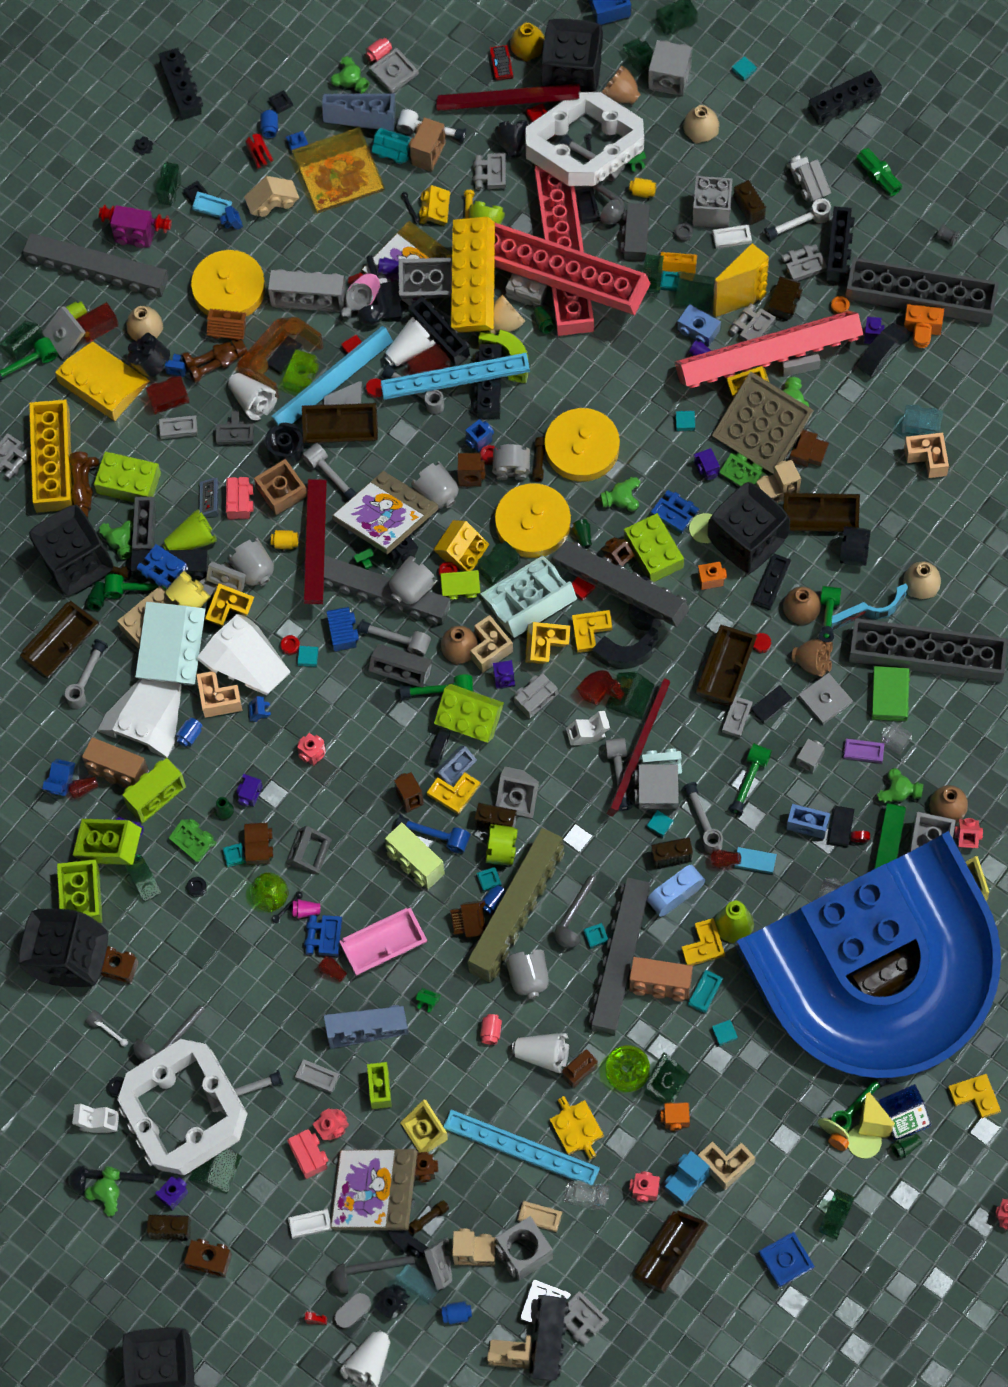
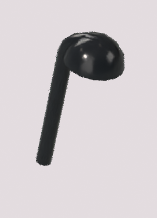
[357,255,387,326]
[69,1165,155,1195]

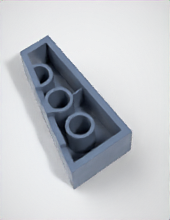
[322,94,396,131]
[324,1005,409,1049]

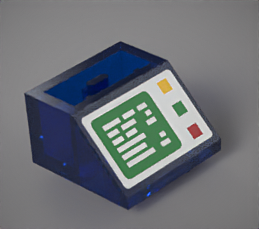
[878,1084,931,1141]

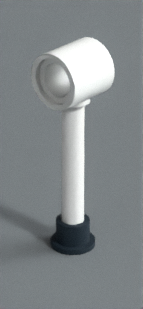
[396,109,466,142]
[764,199,831,241]

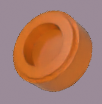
[831,296,850,314]
[828,1133,849,1151]

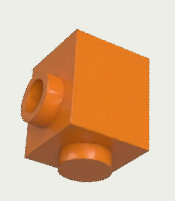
[698,562,727,590]
[661,1103,690,1131]

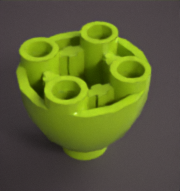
[469,201,505,224]

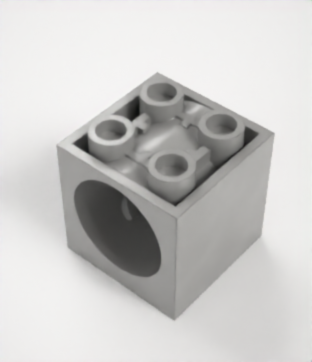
[649,40,692,96]
[693,176,733,228]
[635,764,678,809]
[495,1216,553,1281]

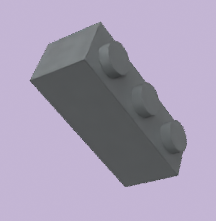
[621,203,650,261]
[132,497,156,550]
[369,644,432,688]

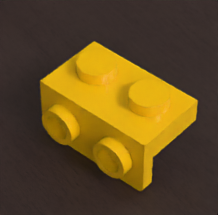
[419,185,450,226]

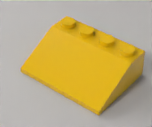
[713,243,769,317]
[55,341,150,421]

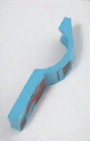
[831,583,908,630]

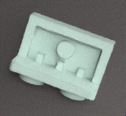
[641,749,682,774]

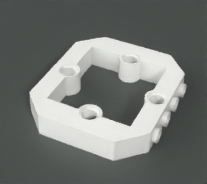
[526,92,644,186]
[118,1039,248,1175]

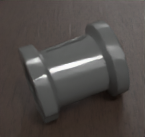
[936,224,960,246]

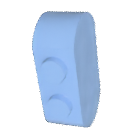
[647,865,705,917]

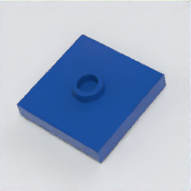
[758,1232,815,1288]

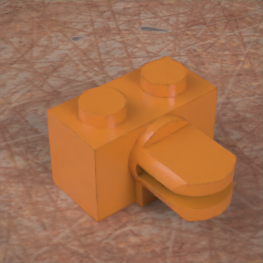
[904,304,944,348]

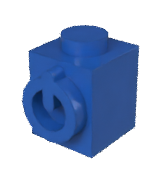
[465,419,494,452]

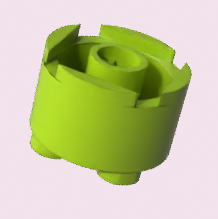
[486,824,518,866]

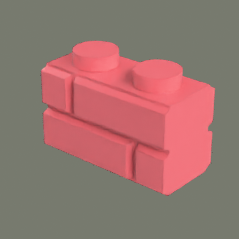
[226,477,254,520]
[287,1129,329,1179]

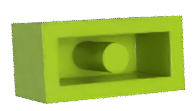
[441,570,480,599]
[367,1062,392,1109]

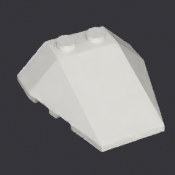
[197,614,290,695]
[98,678,182,758]

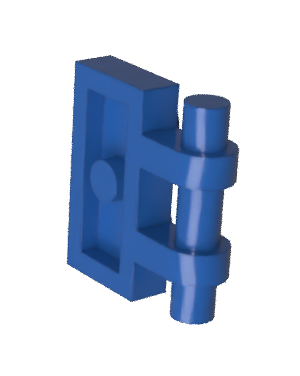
[651,490,700,534]
[137,544,187,589]
[304,915,342,956]

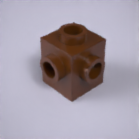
[601,537,634,566]
[414,1152,439,1183]

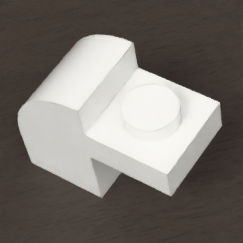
[566,711,610,745]
[72,1104,119,1133]

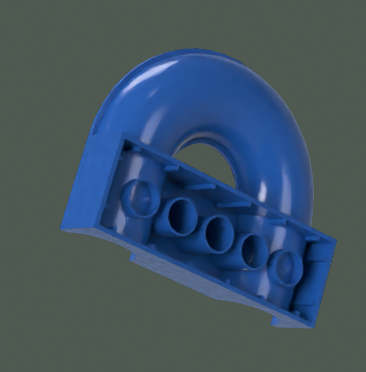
[733,831,1001,1078]

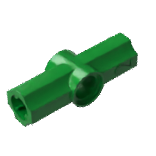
[856,148,903,197]

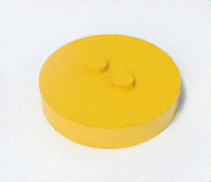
[191,250,266,317]
[545,408,620,482]
[495,483,571,558]

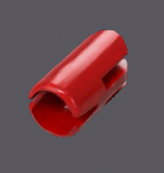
[245,134,274,169]

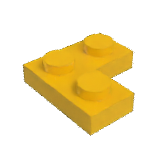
[572,610,612,653]
[427,772,481,815]
[681,918,725,966]
[948,1074,1001,1119]

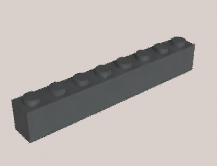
[23,233,169,297]
[553,540,690,627]
[301,555,451,625]
[589,877,650,1035]

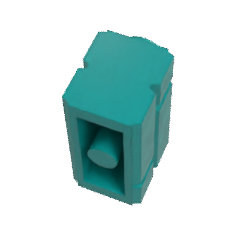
[372,128,411,163]

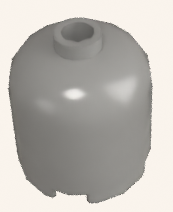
[411,461,459,509]
[227,538,274,586]
[389,555,437,604]
[506,950,549,999]

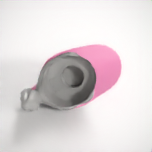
[341,273,380,317]

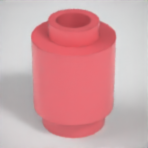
[365,38,392,63]
[480,1014,502,1045]

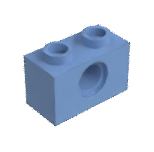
[677,304,721,347]
[786,804,830,839]

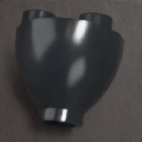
[494,120,528,158]

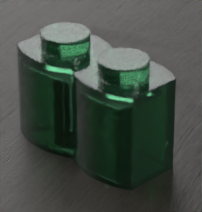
[156,162,181,206]

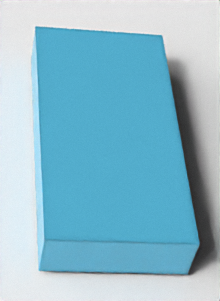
[192,192,232,218]
[734,847,777,874]

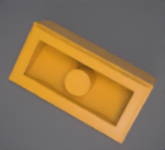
[659,252,697,276]

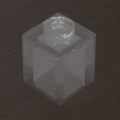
[881,721,912,755]

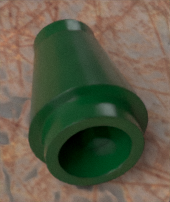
[533,307,556,334]
[572,519,592,548]
[86,582,105,611]
[215,797,234,819]
[891,1133,922,1159]

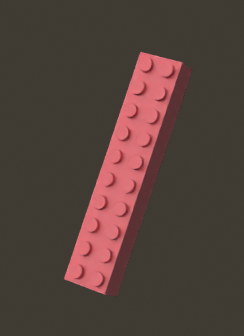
[535,166,594,336]
[494,223,651,315]
[674,311,863,388]

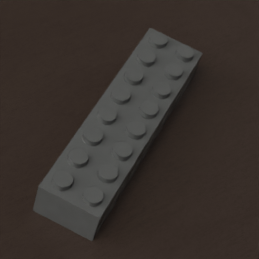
[846,257,999,325]
[849,618,1008,683]

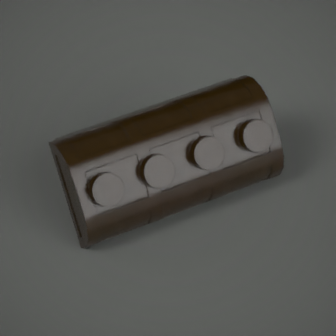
[302,403,378,443]
[783,492,860,532]
[20,601,99,679]
[696,625,757,706]
[848,939,920,997]
[634,1210,708,1294]

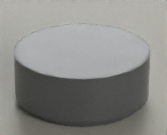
[675,223,693,242]

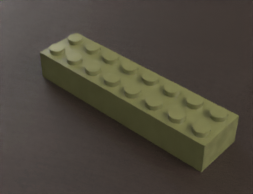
[468,828,565,983]

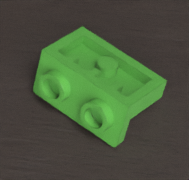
[720,453,766,486]
[169,819,217,862]

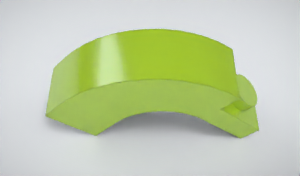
[479,330,529,384]

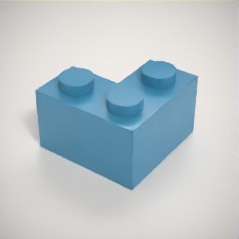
[664,1151,710,1206]

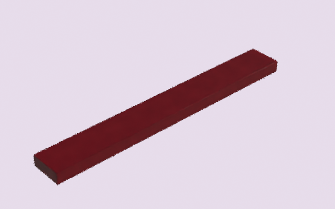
[437,84,580,111]
[304,479,327,604]
[606,678,670,817]

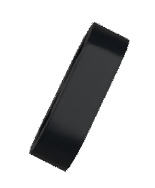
[429,729,451,765]

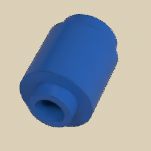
[260,110,278,138]
[176,717,203,747]
[483,885,506,915]
[442,1301,472,1325]

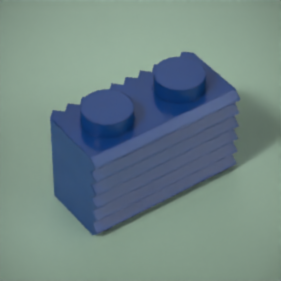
[326,607,359,652]

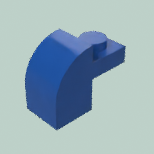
[42,759,75,796]

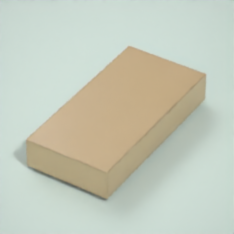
[518,1201,562,1232]

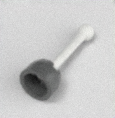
[85,1010,128,1047]

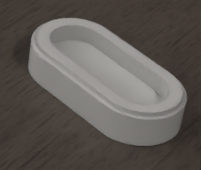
[335,1293,371,1329]

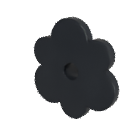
[133,136,153,155]

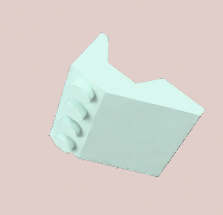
[480,556,577,638]
[135,602,205,686]

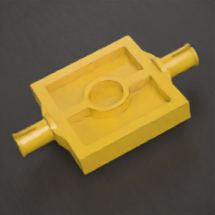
[550,1096,604,1160]

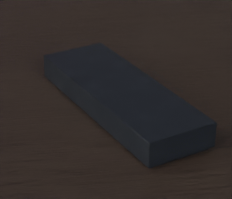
[753,553,791,610]

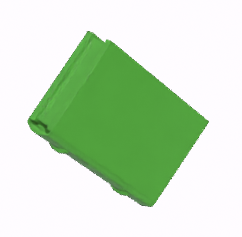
[872,666,910,721]

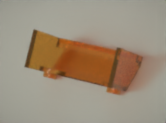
[238,317,324,399]

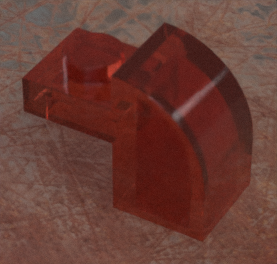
[576,670,624,706]

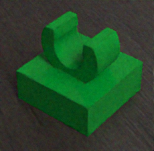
[626,151,646,172]
[352,548,374,569]
[416,988,441,1013]

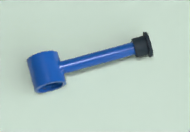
[395,814,471,854]

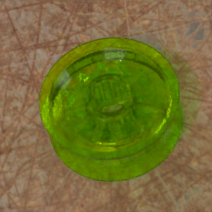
[606,1045,650,1092]

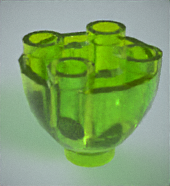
[250,872,289,912]

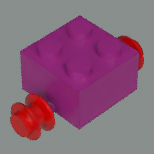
[99,204,172,248]

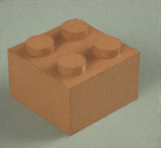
[409,117,446,172]
[254,459,307,515]

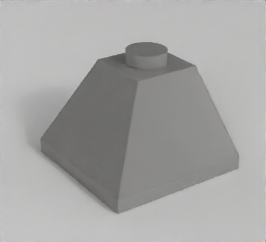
[496,767,539,818]

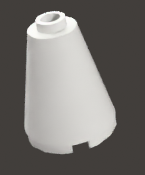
[385,317,436,366]
[228,373,277,420]
[512,1033,569,1073]
[340,1331,390,1387]

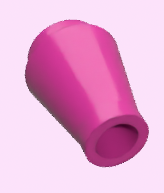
[292,899,320,919]

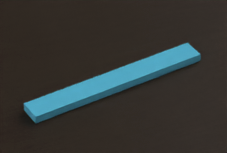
[271,326,393,426]
[381,353,530,400]
[444,1110,600,1187]

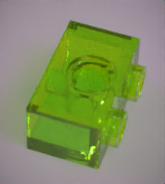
[282,349,319,393]

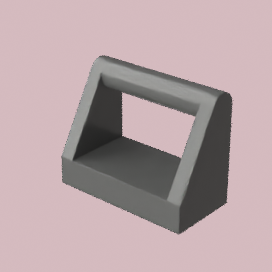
[286,826,332,874]

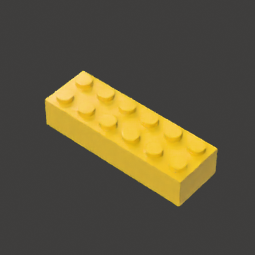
[451,217,495,333]
[29,400,73,513]

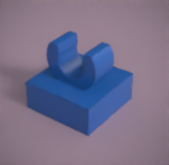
[286,131,309,155]
[220,205,243,230]
[165,354,186,377]
[249,696,271,722]

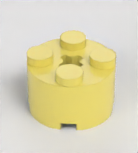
[165,571,211,608]

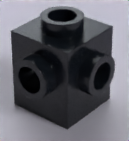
[387,536,419,566]
[375,1284,410,1319]

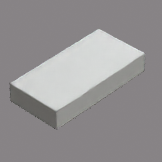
[713,225,752,249]
[288,1209,332,1239]

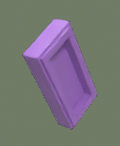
[844,739,885,764]

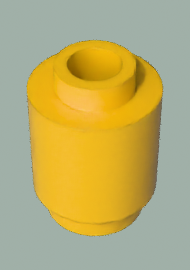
[629,177,657,198]
[271,530,299,549]

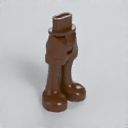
[181,340,247,383]
[69,452,99,518]

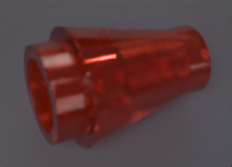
[68,776,99,799]
[711,849,741,869]
[317,955,348,983]

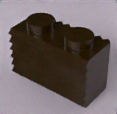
[733,180,766,225]
[768,276,803,321]
[475,803,517,830]
[651,837,693,869]
[147,1215,191,1240]

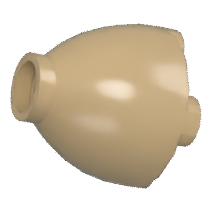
[683,105,719,143]
[490,295,525,334]
[126,306,163,341]
[903,561,941,599]

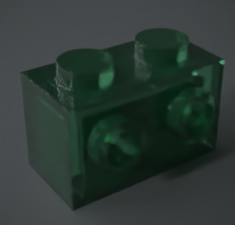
[656,0,698,36]

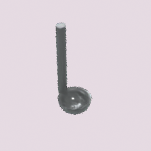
[591,183,624,225]
[554,875,597,948]
[133,1005,205,1062]
[331,1255,415,1293]

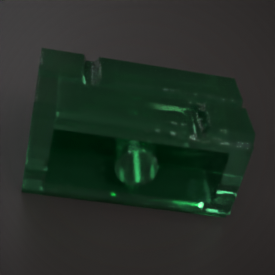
[477,541,521,586]

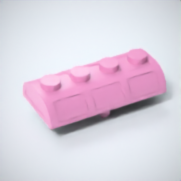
[339,907,428,976]

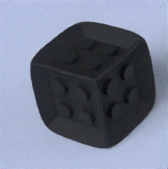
[541,18,603,92]
[708,482,790,574]
[29,505,114,596]
[18,909,108,987]
[122,1327,195,1387]

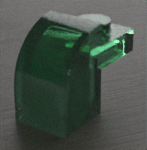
[623,38,654,71]
[644,254,664,293]
[124,854,161,902]
[818,1189,855,1240]

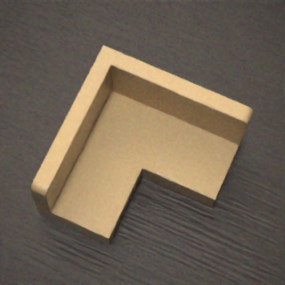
[488,1336,532,1369]

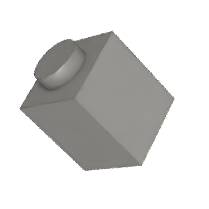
[796,739,825,773]

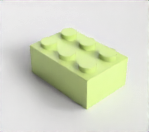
[385,823,445,890]

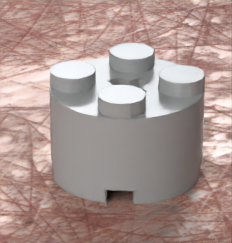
[492,444,530,480]

